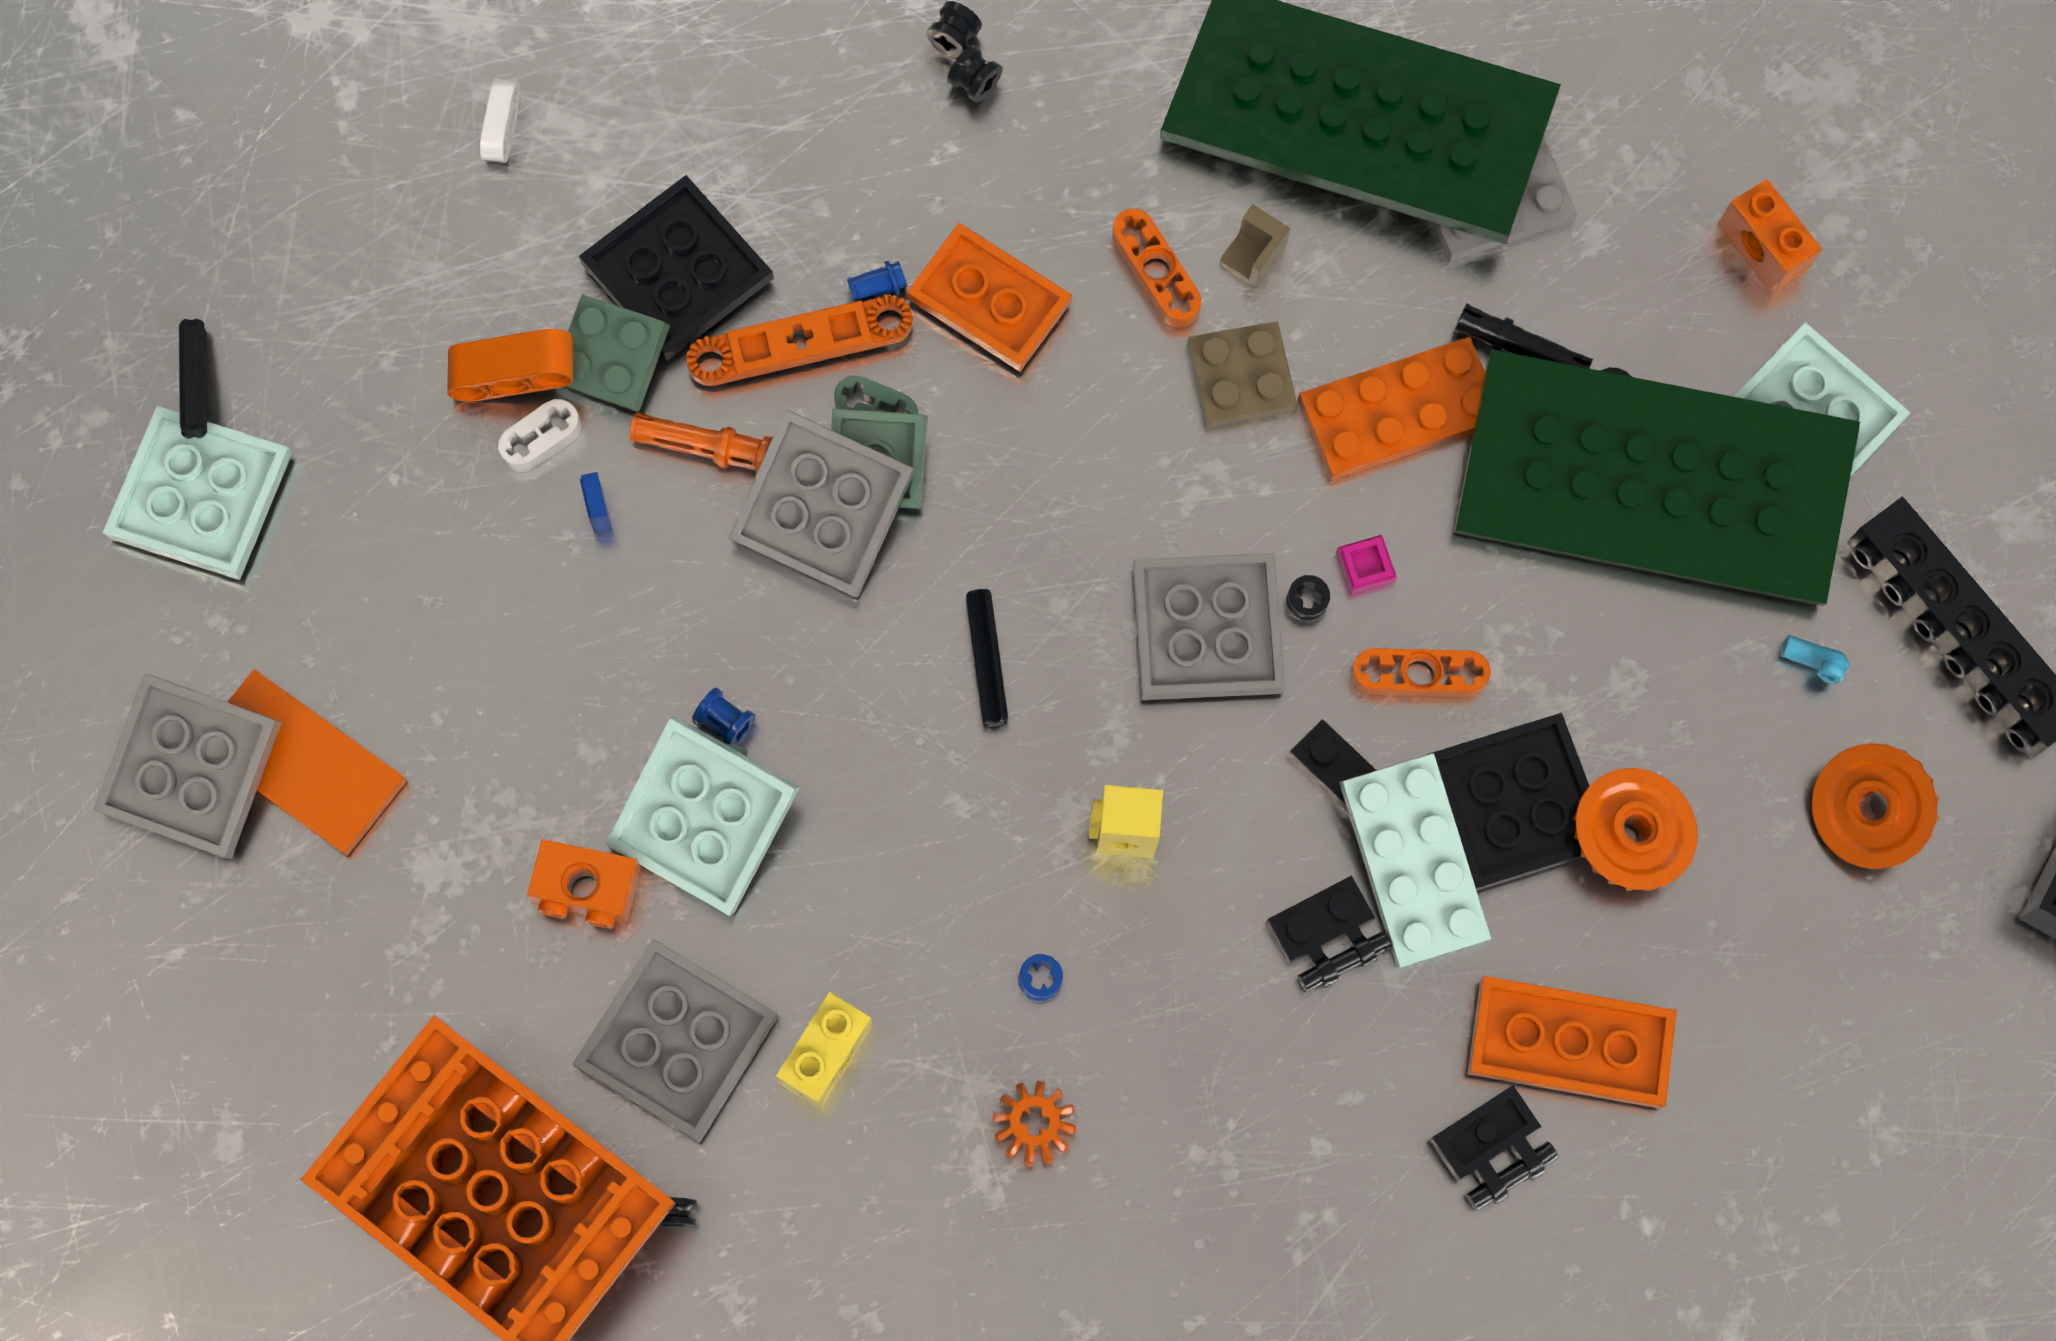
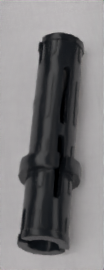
[1454,303,1593,369]

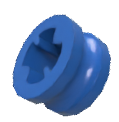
[1018,954,1063,1001]

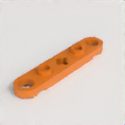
[686,295,913,386]

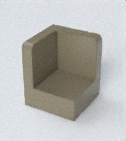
[1220,204,1291,288]

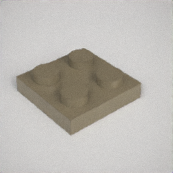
[1187,321,1298,428]

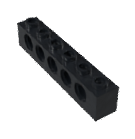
[1847,496,2056,759]

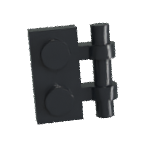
[1265,875,1391,992]
[1429,1085,1559,1211]

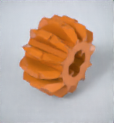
[992,1081,1076,1167]

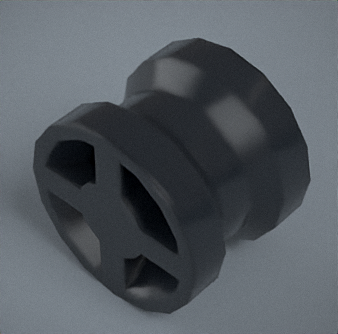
[926,1,982,58]
[947,45,1003,103]

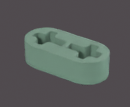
[834,375,918,414]

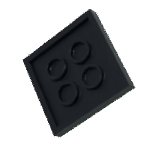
[579,175,774,361]
[1427,713,1589,891]

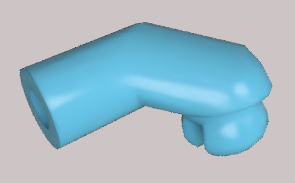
[1780,635,1849,684]

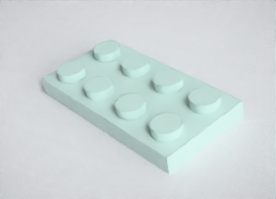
[1339,753,1491,968]

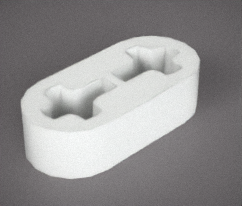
[480,78,520,163]
[498,399,581,472]

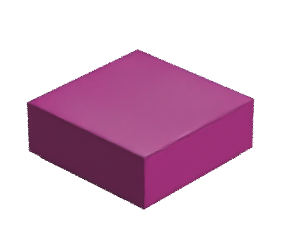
[1336,535,1397,595]

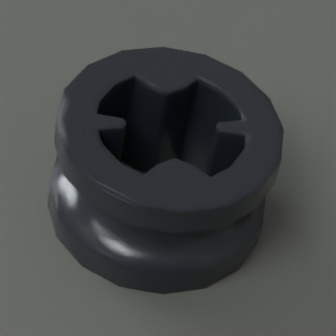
[1286,575,1330,622]
[659,1197,697,1227]

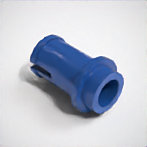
[846,260,908,302]

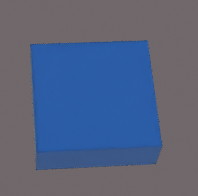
[580,472,613,534]

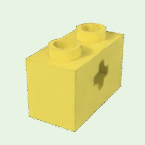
[1088,785,1163,859]
[776,992,873,1110]

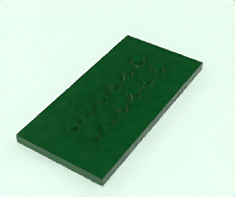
[1160,0,1561,244]
[1454,349,1860,606]

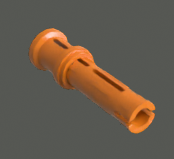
[629,412,773,475]

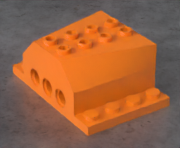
[300,1015,676,1341]

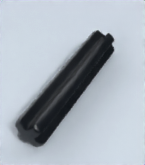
[179,318,207,439]
[966,589,1008,727]

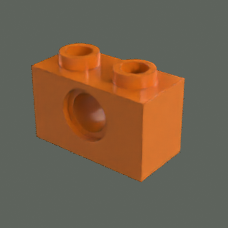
[1718,179,1822,294]
[527,839,642,929]

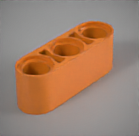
[447,329,573,402]

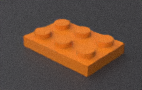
[907,223,1072,372]

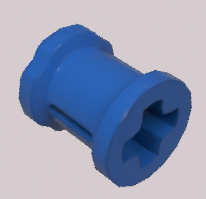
[692,687,756,745]

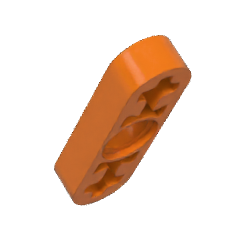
[1112,208,1202,328]
[1351,648,1491,698]

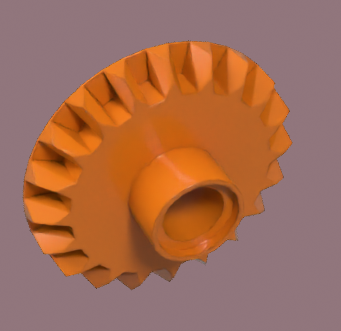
[1812,743,1940,869]
[1573,768,1698,892]

